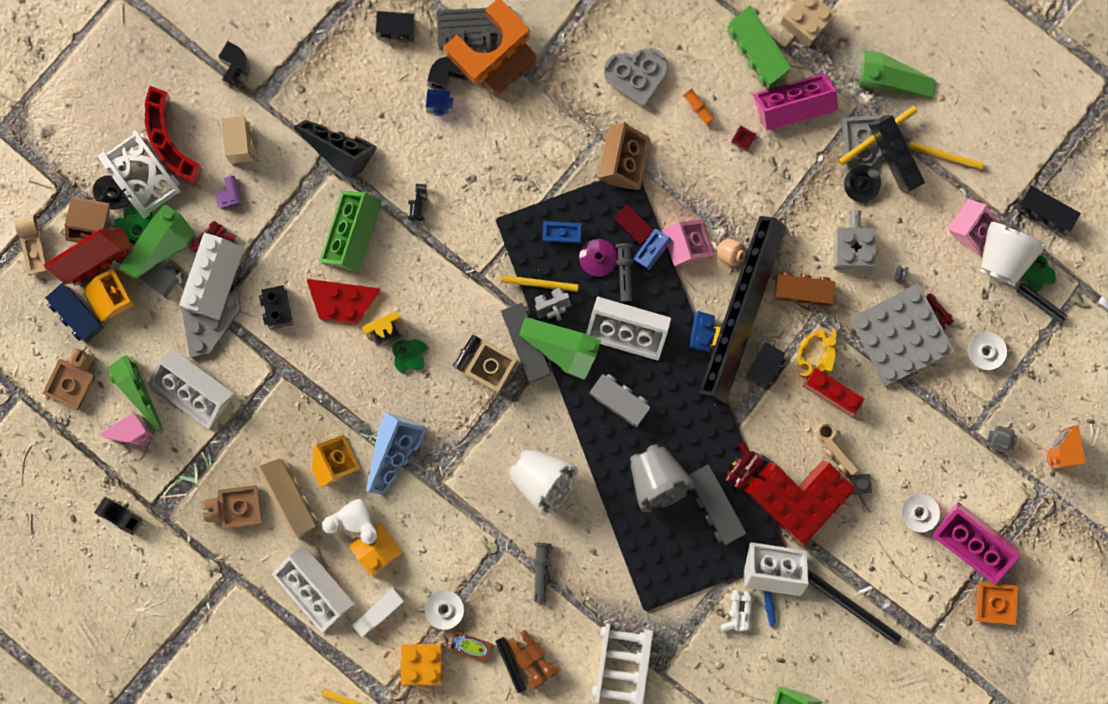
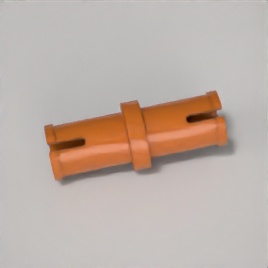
[683,88,715,125]

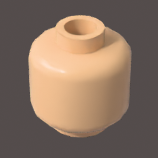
[717,238,746,266]

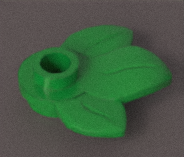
[115,205,153,241]
[1019,255,1056,292]
[392,339,428,374]

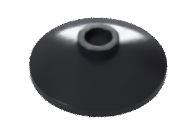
[844,165,882,202]
[92,175,130,210]

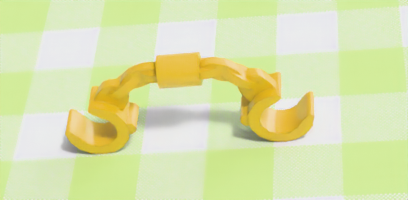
[797,328,837,377]

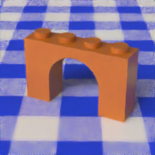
[443,0,530,85]

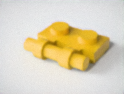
[817,337,837,374]

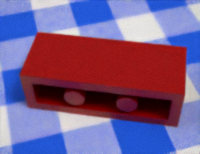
[802,368,865,417]

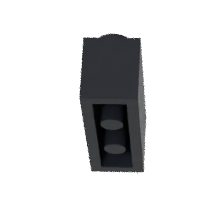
[1015,185,1081,236]

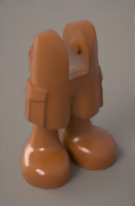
[509,630,561,691]

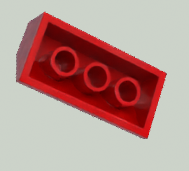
[43,228,132,286]

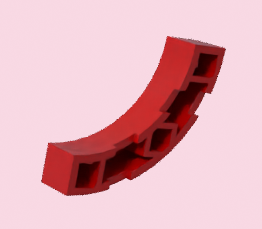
[144,86,202,187]

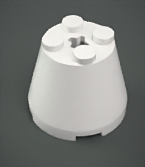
[980,222,1045,286]
[509,449,578,516]

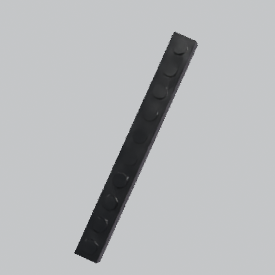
[699,216,786,404]

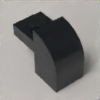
[218,41,250,89]
[427,57,469,90]
[94,496,143,535]

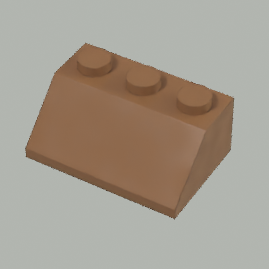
[598,123,651,190]

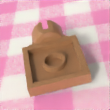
[42,349,95,410]
[202,485,262,529]

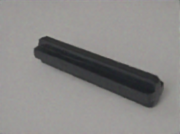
[1016,283,1067,323]
[496,637,526,693]

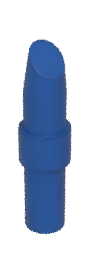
[763,591,776,627]

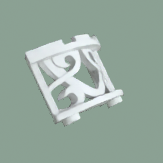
[98,130,181,219]

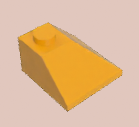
[312,435,361,488]
[349,522,403,576]

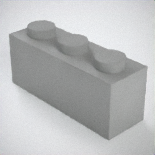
[589,374,650,427]

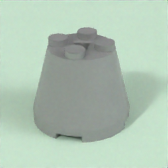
[630,444,695,512]

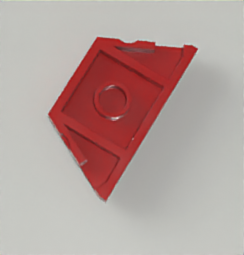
[307,279,381,324]

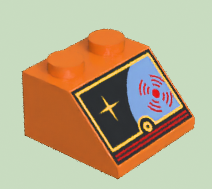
[1047,425,1086,469]

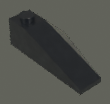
[294,120,377,178]

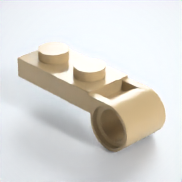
[14,216,49,276]
[816,423,857,476]

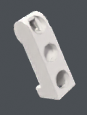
[352,588,405,637]

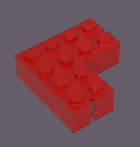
[744,460,856,546]

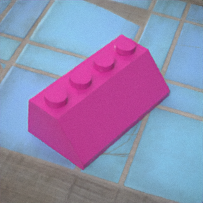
[753,73,839,131]
[932,502,1020,585]

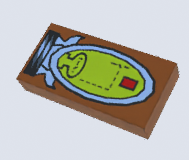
[449,631,493,662]

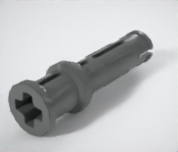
[616,243,633,302]
[533,542,552,602]

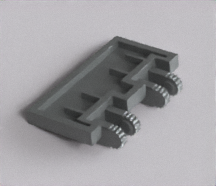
[436,6,511,53]

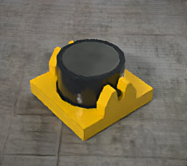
[362,311,403,347]

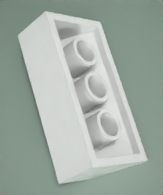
[179,233,244,320]
[586,297,671,360]
[148,349,233,430]
[272,545,354,633]

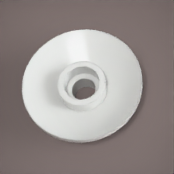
[968,332,1007,370]
[901,493,940,532]
[425,590,464,630]

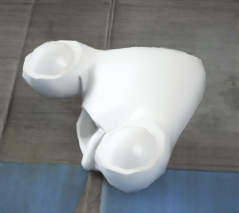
[323,499,377,545]

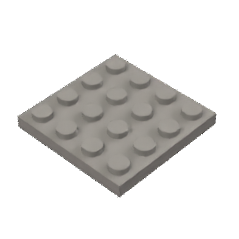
[849,283,954,386]

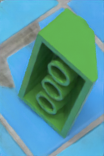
[727,5,791,90]
[319,191,382,272]

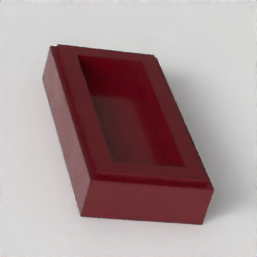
[613,205,654,245]

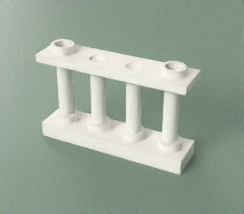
[591,623,653,704]

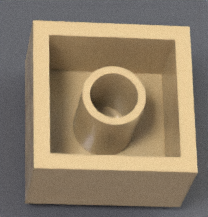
[780,0,836,48]
[221,116,256,165]
[465,340,518,395]

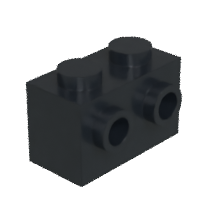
[259,285,293,329]

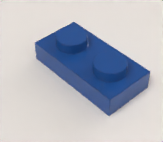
[542,221,581,243]
[633,229,672,270]
[689,311,715,353]

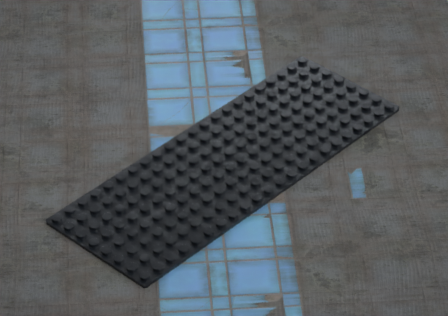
[496,180,785,611]

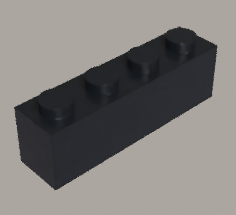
[868,115,925,192]

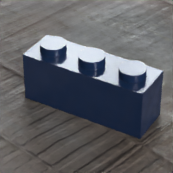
[45,282,105,343]

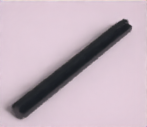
[807,569,902,644]

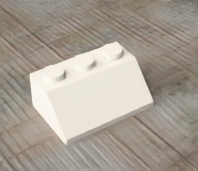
[744,542,808,596]

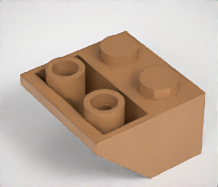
[65,197,110,243]

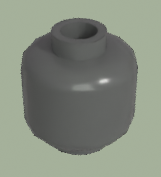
[987,426,1018,453]

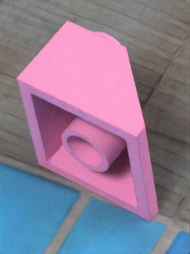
[948,199,1000,256]
[662,220,714,266]
[100,412,154,446]

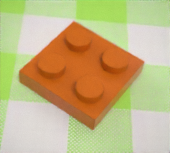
[975,582,1018,625]

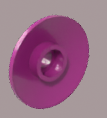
[579,239,617,277]

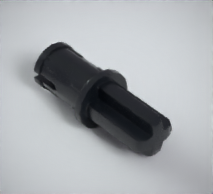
[452,335,481,372]

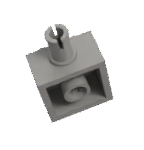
[834,210,876,270]

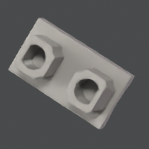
[535,287,571,321]

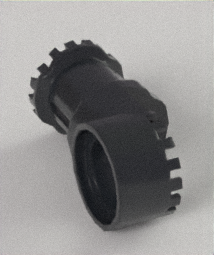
[408,184,427,222]

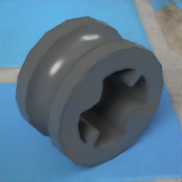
[894,265,909,284]

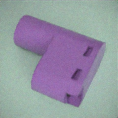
[215,176,242,209]

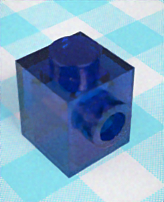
[425,89,454,116]

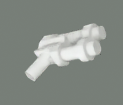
[720,590,754,633]

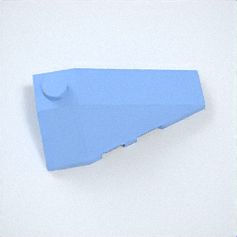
[367,412,427,495]

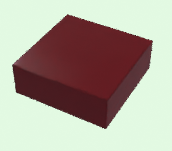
[731,125,757,151]

